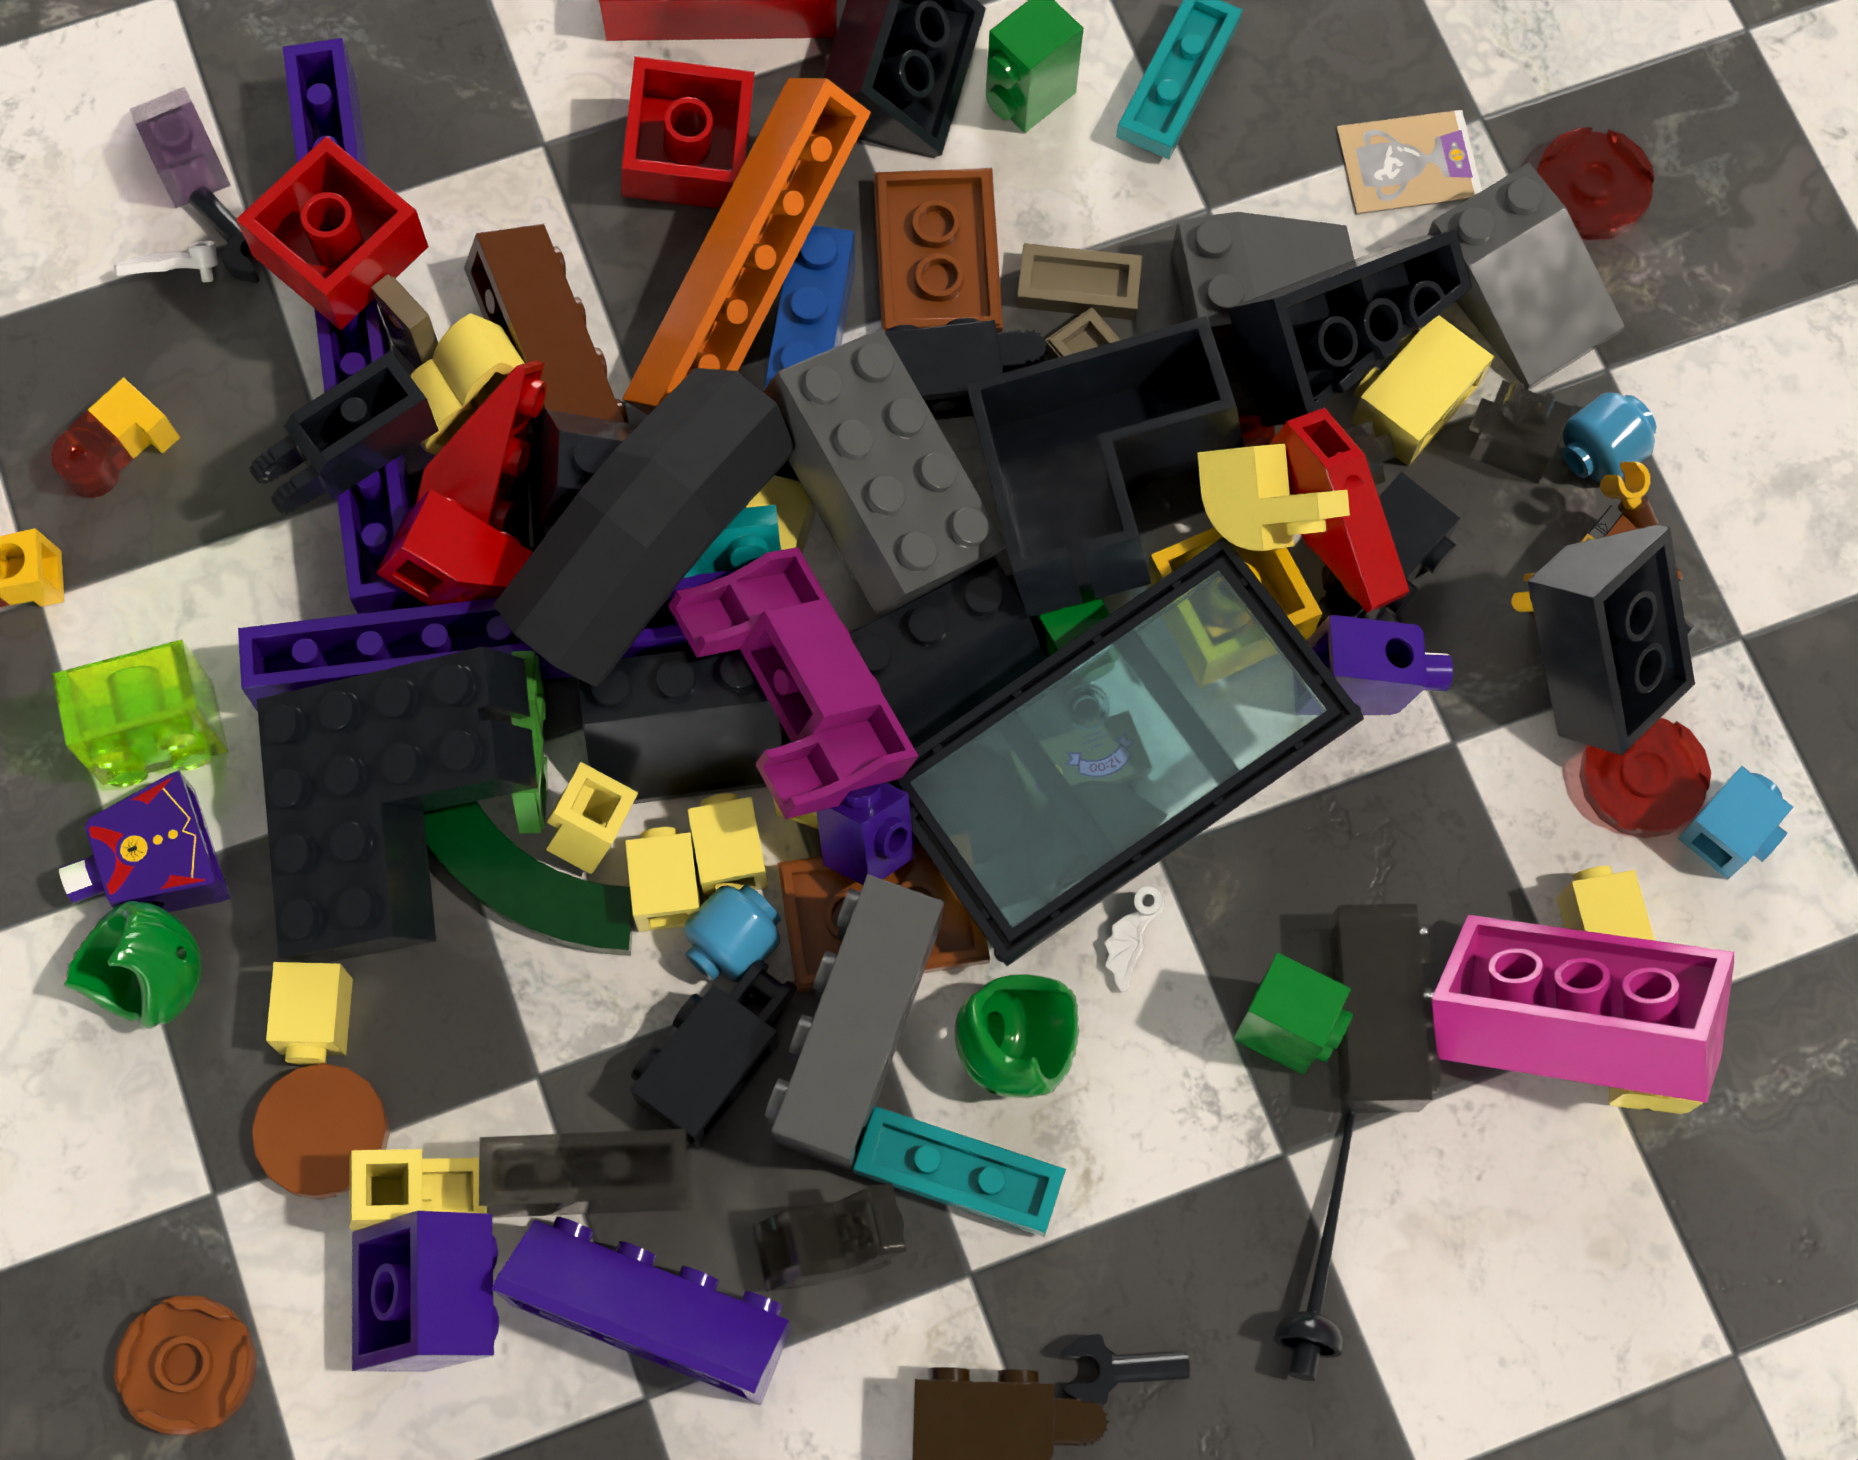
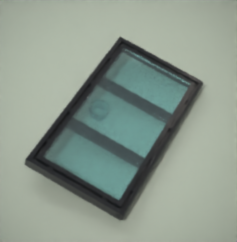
[886,537,1364,967]

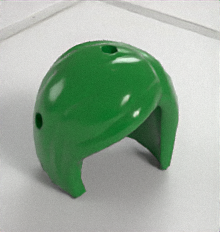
[64,901,203,1029]
[954,974,1080,1098]

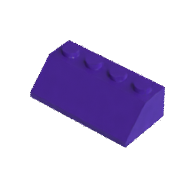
[492,1216,792,1405]

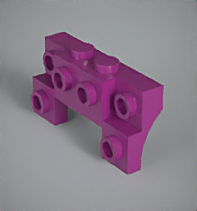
[668,547,919,819]

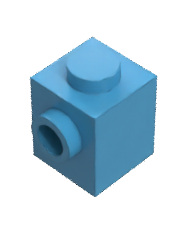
[1678,766,1794,879]

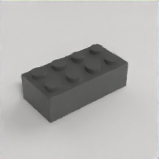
[763,328,1006,619]
[765,874,944,1172]

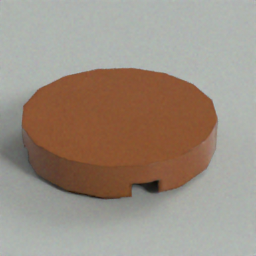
[252,1063,390,1200]
[114,1296,257,1436]

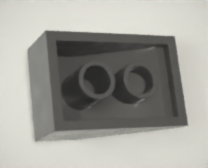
[1427,163,1625,391]
[1171,212,1355,357]

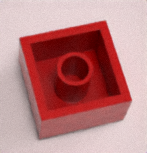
[621,56,755,209]
[236,136,429,330]

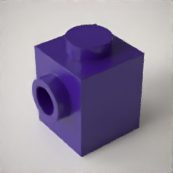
[816,782,915,885]

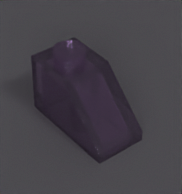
[130,86,231,208]

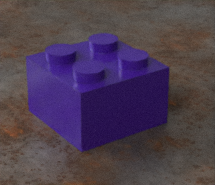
[352,1211,499,1372]

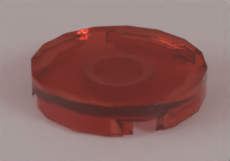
[1536,127,1655,240]
[1579,718,1711,838]

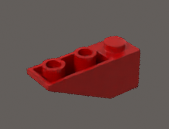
[416,360,547,534]
[1268,408,1409,614]
[376,489,533,606]

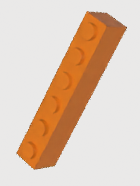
[622,78,871,415]

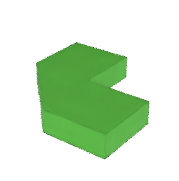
[511,651,548,833]

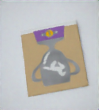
[1337,110,1482,214]

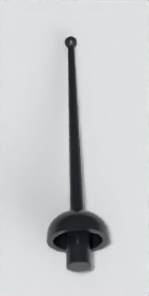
[1274,1101,1360,1381]

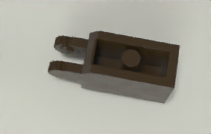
[912,1367,1109,1460]

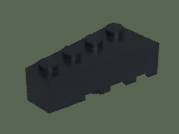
[1227,229,1472,427]

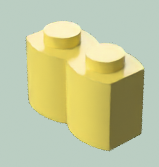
[410,313,524,455]

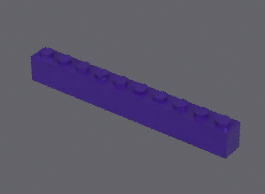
[283,38,425,614]

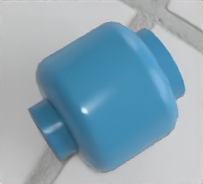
[1562,392,1657,483]
[684,884,781,982]

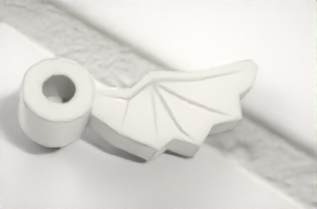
[114,241,218,282]
[1104,886,1165,993]

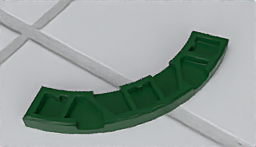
[424,801,633,956]

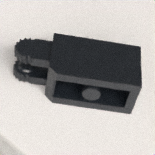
[885,318,1048,420]
[249,351,439,514]
[1315,472,1460,631]

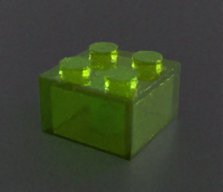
[52,639,229,787]

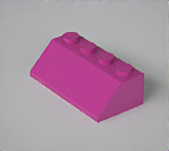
[1432,915,1734,1103]

